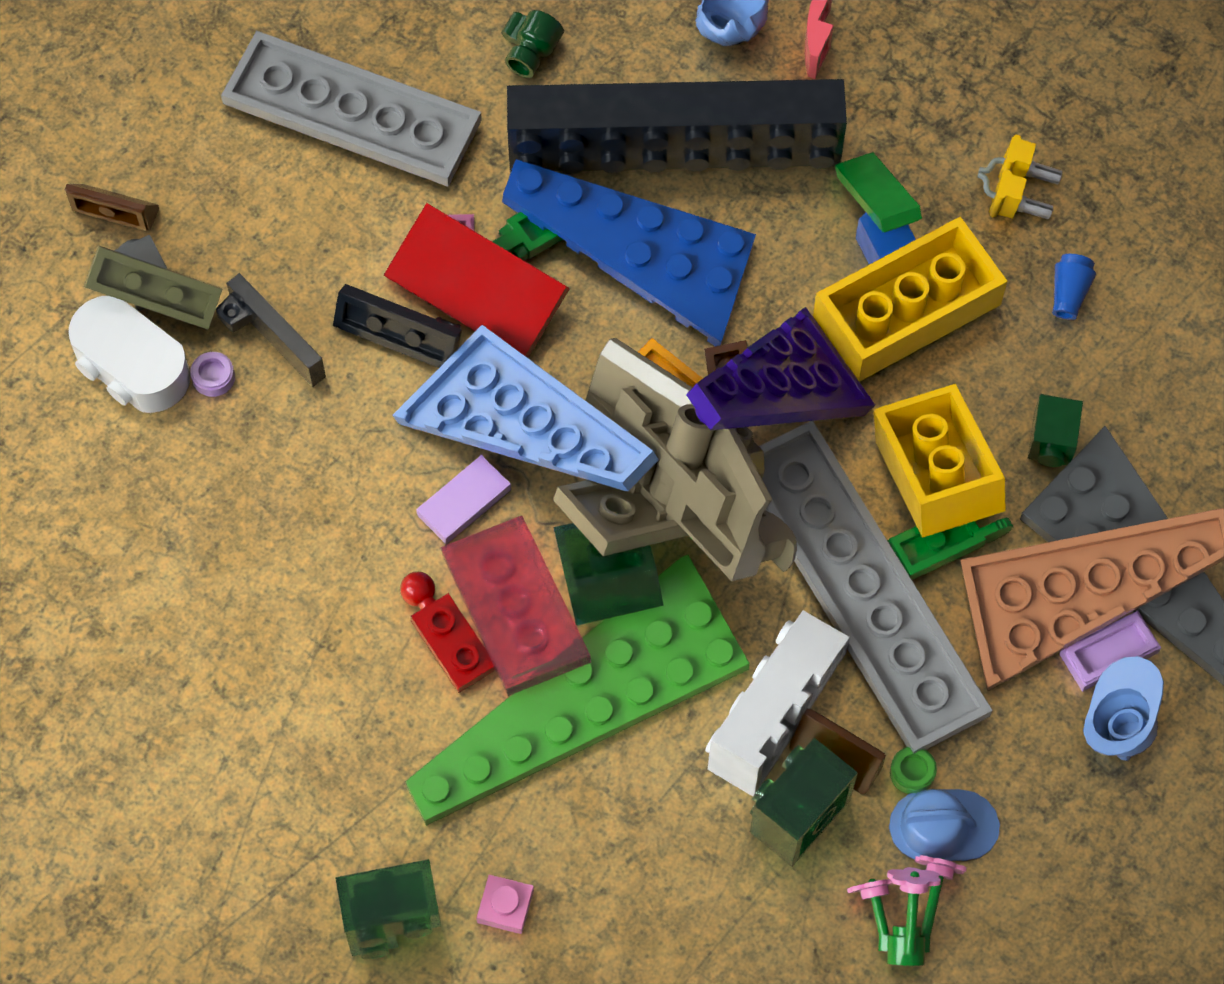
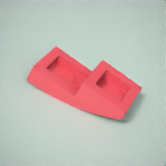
[804,0,833,79]

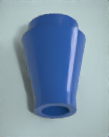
[1052,253,1096,320]

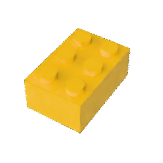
[873,383,1006,538]

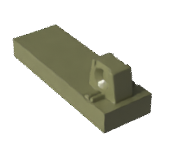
[84,245,223,329]

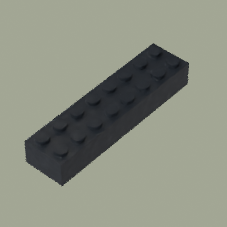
[507,79,847,174]

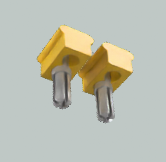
[977,134,1062,219]

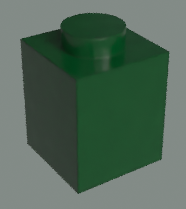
[1027,394,1083,467]

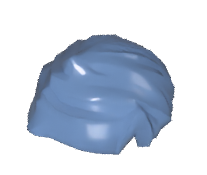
[695,0,769,46]

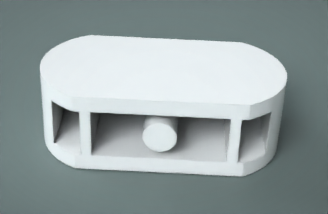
[69,295,190,413]

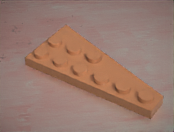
[960,508,1224,692]

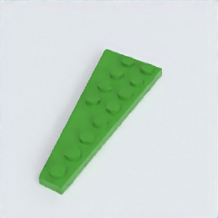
[405,555,750,826]

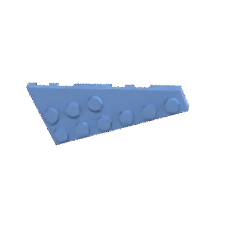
[392,325,659,492]

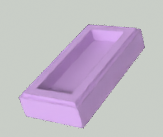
[416,455,511,545]
[1059,611,1161,692]

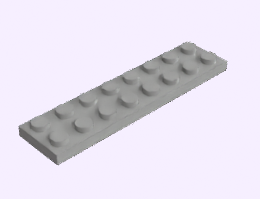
[759,421,993,754]

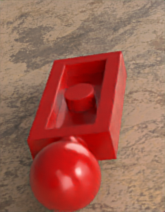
[400,571,496,693]

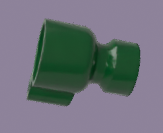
[501,10,564,78]

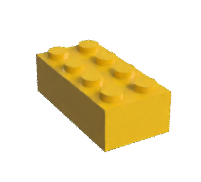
[813,216,1008,382]

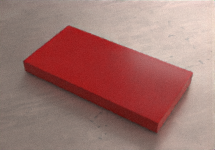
[383,203,570,358]

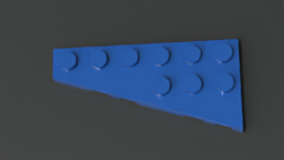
[502,159,756,346]

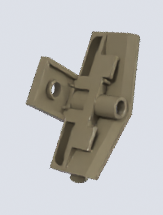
[553,338,797,581]

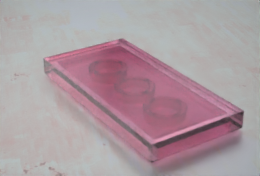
[441,515,591,696]

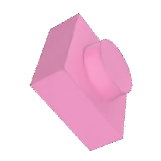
[476,875,534,934]

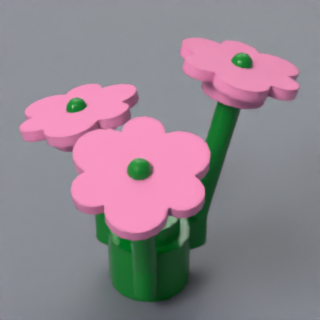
[847,855,967,966]

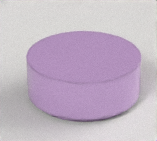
[190,352,235,397]

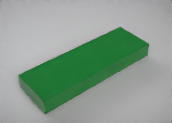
[835,152,922,233]

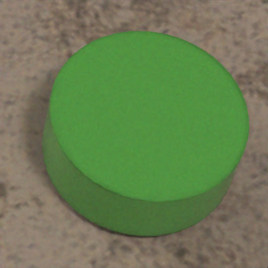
[890,747,937,794]

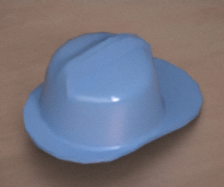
[1083,656,1164,761]
[889,789,1000,861]

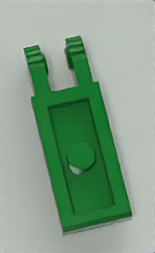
[887,517,1013,580]

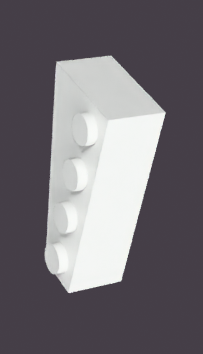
[705,610,850,797]

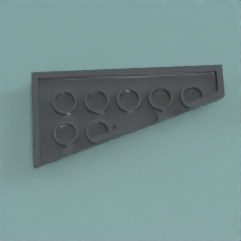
[1020,426,1224,686]

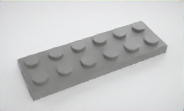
[221,30,482,187]

